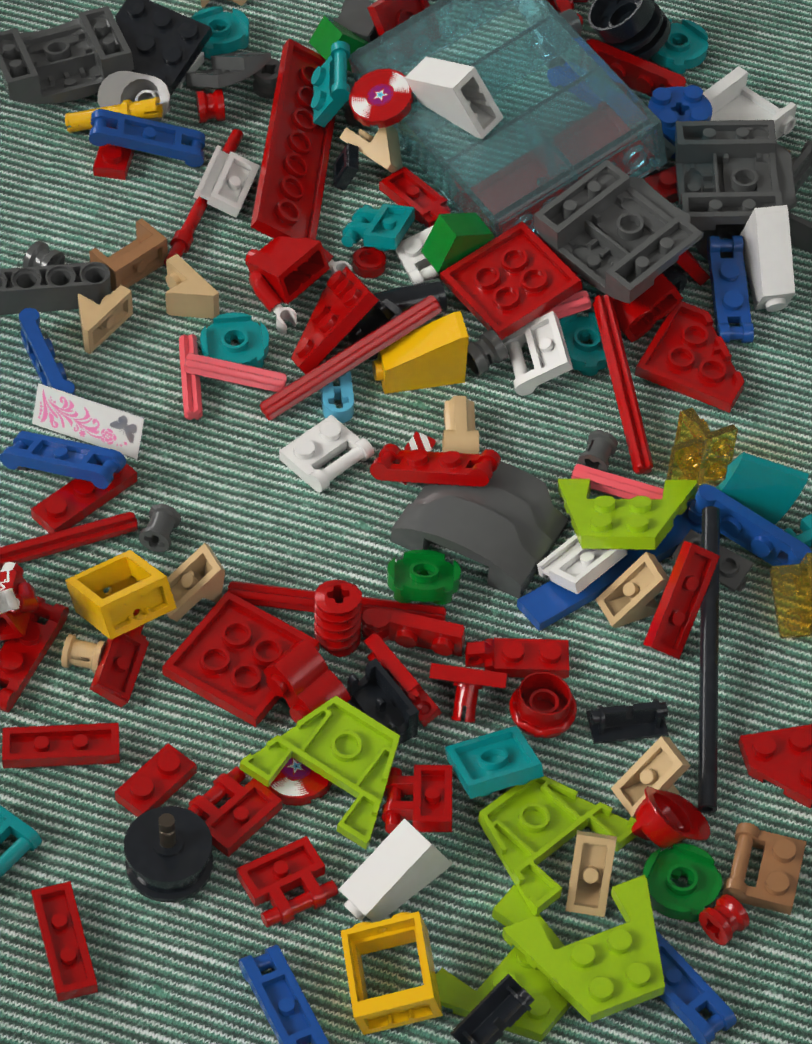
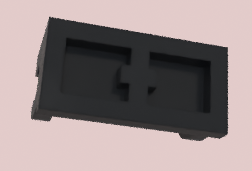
[347,659,419,745]

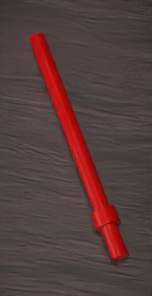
[164,129,244,267]

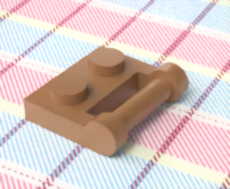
[722,822,806,915]

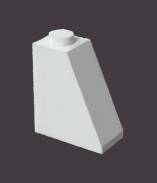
[405,56,504,139]
[740,205,795,312]
[338,819,453,922]

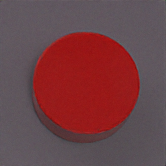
[352,246,386,278]

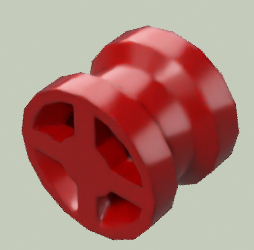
[196,89,225,123]
[699,894,750,945]

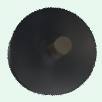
[124,806,213,902]

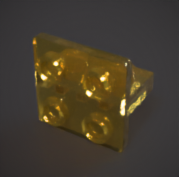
[666,408,738,485]
[769,553,812,639]

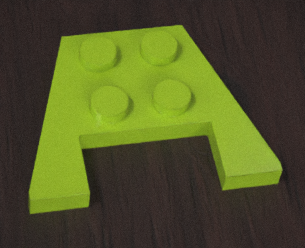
[558,479,698,550]
[239,696,400,850]
[478,776,637,916]
[502,875,665,1023]
[436,885,571,1042]

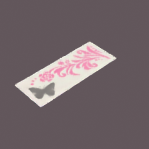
[32,383,144,459]

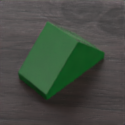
[309,15,378,76]
[421,212,495,276]

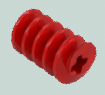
[314,580,362,658]

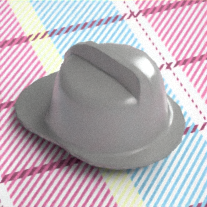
[97,71,171,122]

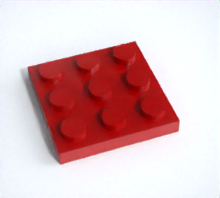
[440,221,583,340]
[162,591,320,727]

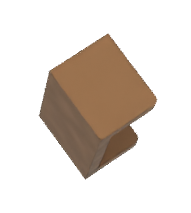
[89,218,168,291]

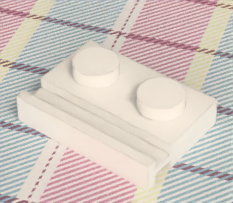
[193,145,260,218]
[537,534,627,594]

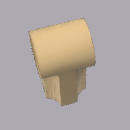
[442,396,479,454]

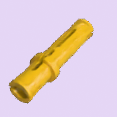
[65,97,163,133]

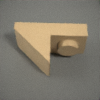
[339,125,403,173]
[165,254,220,319]
[78,285,133,354]
[166,543,225,621]
[595,552,669,628]
[611,736,691,818]
[565,830,617,917]

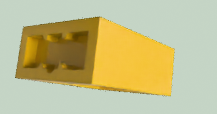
[65,550,177,640]
[341,911,443,1035]

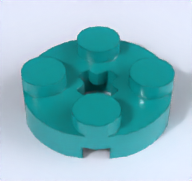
[191,6,250,59]
[650,19,709,74]
[200,312,269,368]
[560,312,608,376]

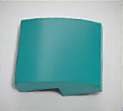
[716,452,809,525]

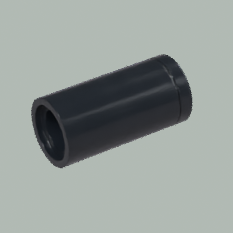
[374,278,447,312]

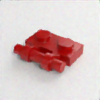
[381,765,453,834]
[188,766,283,857]
[236,836,339,928]

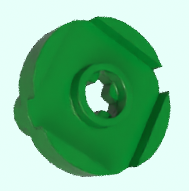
[387,550,461,605]
[642,843,722,923]

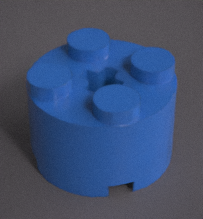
[644,85,712,159]

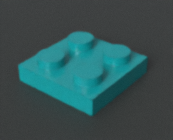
[445,725,544,799]

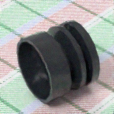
[588,0,671,60]

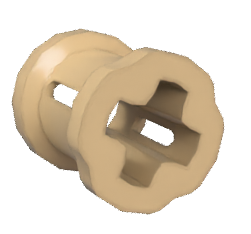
[61,634,106,674]

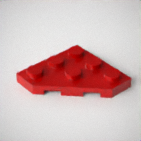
[291,266,379,374]
[635,301,745,413]
[738,724,812,809]

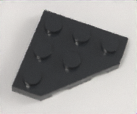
[115,0,213,97]

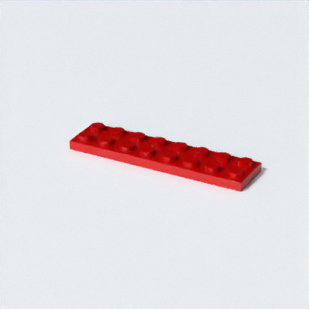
[250,38,336,240]

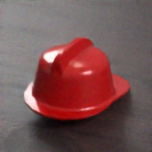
[631,786,711,849]

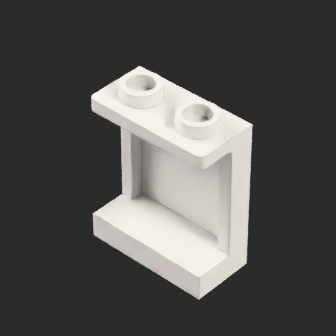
[703,66,797,140]

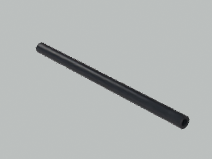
[698,506,720,814]

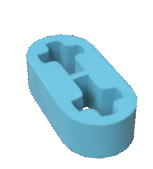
[320,371,354,423]

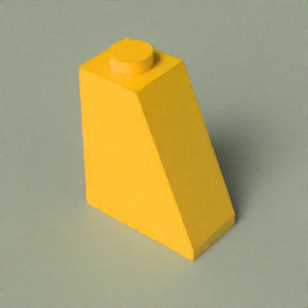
[372,311,469,394]

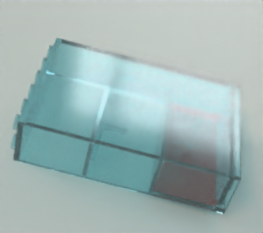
[349,0,667,242]

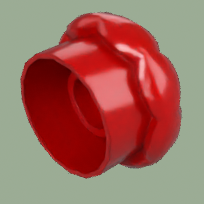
[509,672,577,739]

